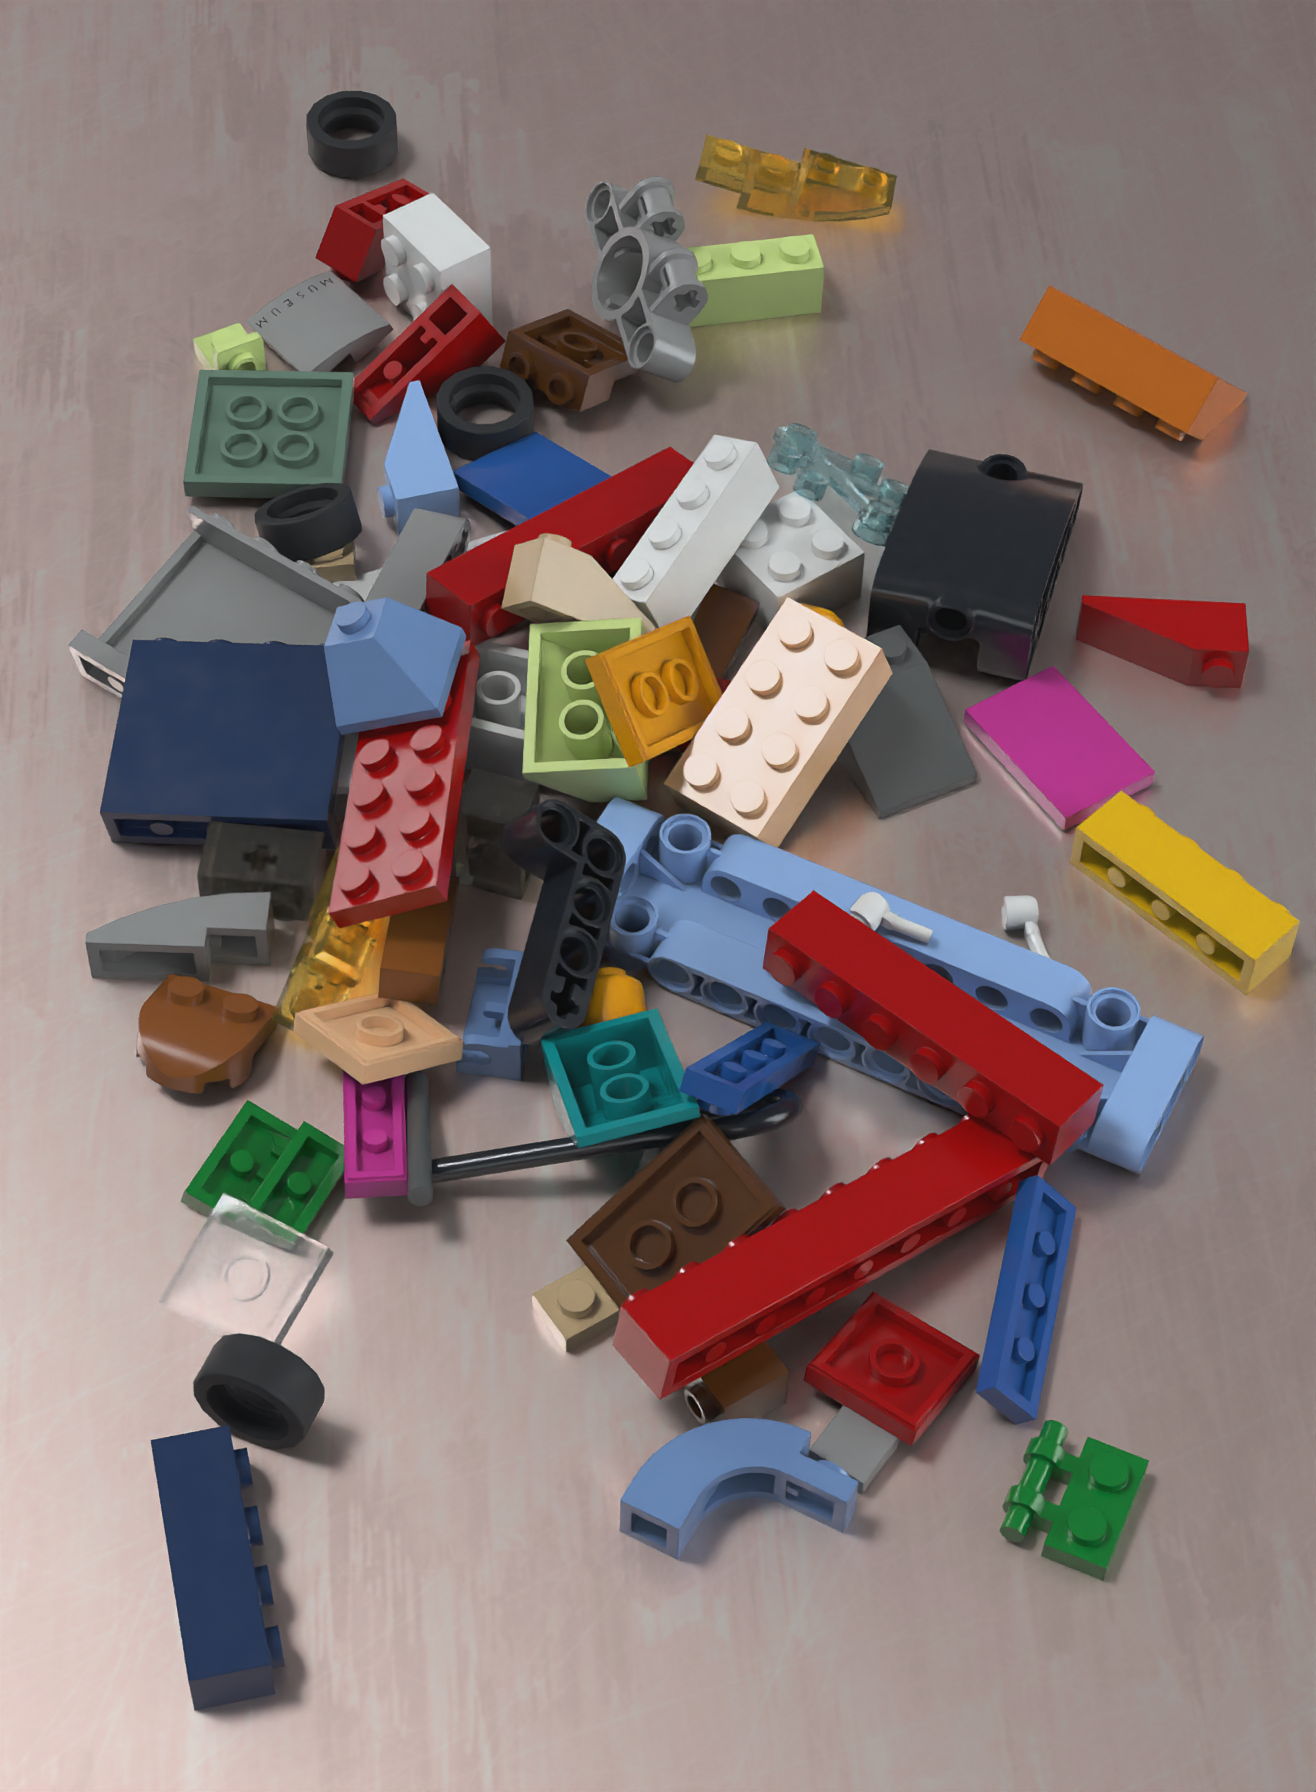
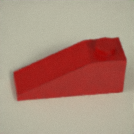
[315,178,443,282]
[353,284,506,425]
[1076,595,1249,688]

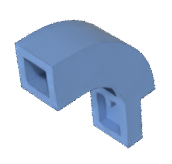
[619,1418,859,1560]

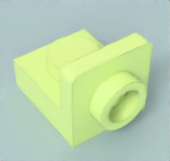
[193,323,266,371]

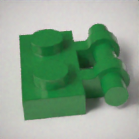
[999,1420,1149,1581]

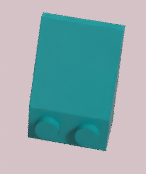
[540,1008,701,1148]

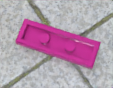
[343,1070,408,1199]

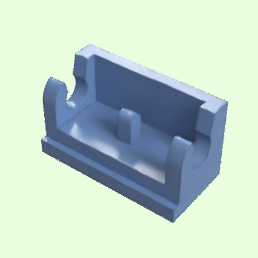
[456,948,529,1081]

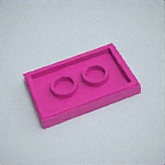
[963,666,1155,831]

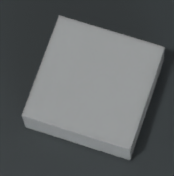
[809,1405,899,1494]

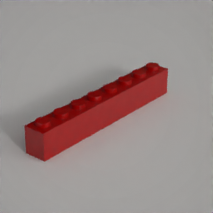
[612,1113,1048,1400]

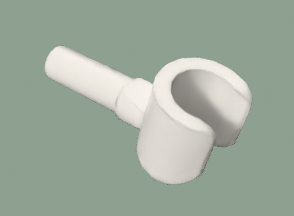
[850,892,933,944]
[1001,895,1050,958]

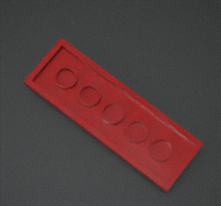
[328,640,480,929]

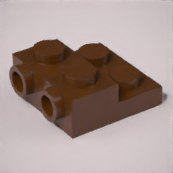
[500,309,640,412]

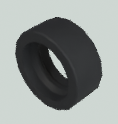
[306,91,398,177]
[436,366,534,461]
[255,483,362,562]
[193,1333,325,1449]

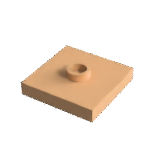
[293,993,464,1085]

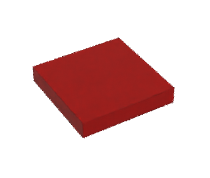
[803,1291,980,1447]

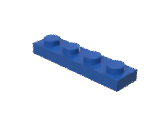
[679,1021,820,1116]
[976,1175,1077,1425]

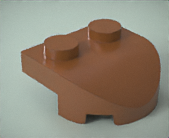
[136,973,279,1093]

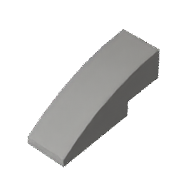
[85,892,275,982]

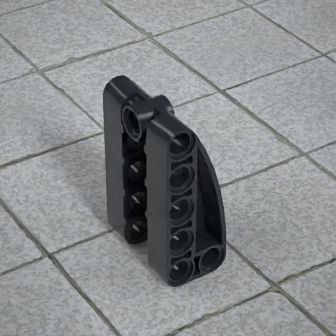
[866,449,1083,681]

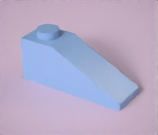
[377,380,460,536]

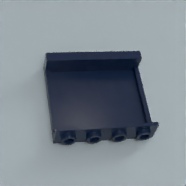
[100,637,345,850]

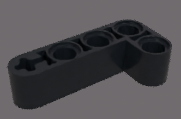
[502,799,626,1046]

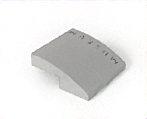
[246,271,394,372]

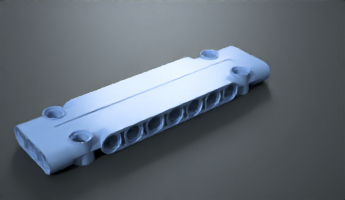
[597,797,1204,1174]

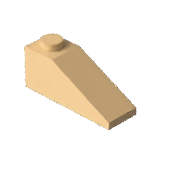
[501,533,657,633]

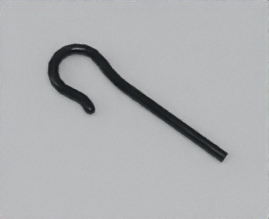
[432,1088,803,1184]

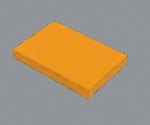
[584,615,723,767]

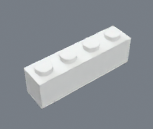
[613,435,780,628]

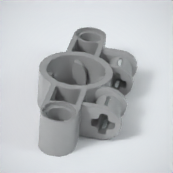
[585,176,708,383]

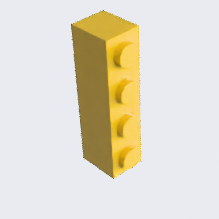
[1070,791,1300,995]

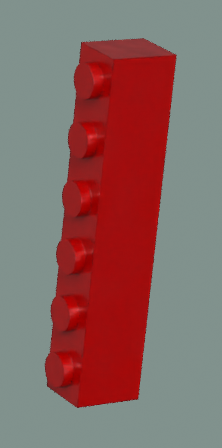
[426,447,694,646]
[762,890,1104,1166]

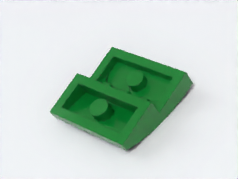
[180,1099,344,1251]

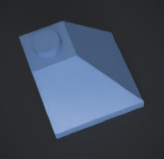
[324,597,466,735]

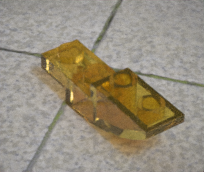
[695,134,897,222]
[270,840,384,1031]

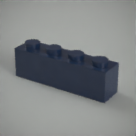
[150,1425,285,1711]

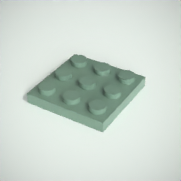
[183,370,355,498]

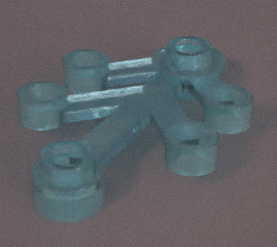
[767,423,909,546]

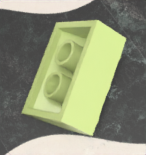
[685,234,824,327]
[522,618,649,803]

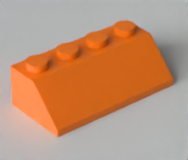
[1019,285,1248,442]

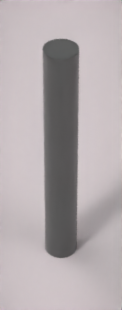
[405,1071,433,1206]

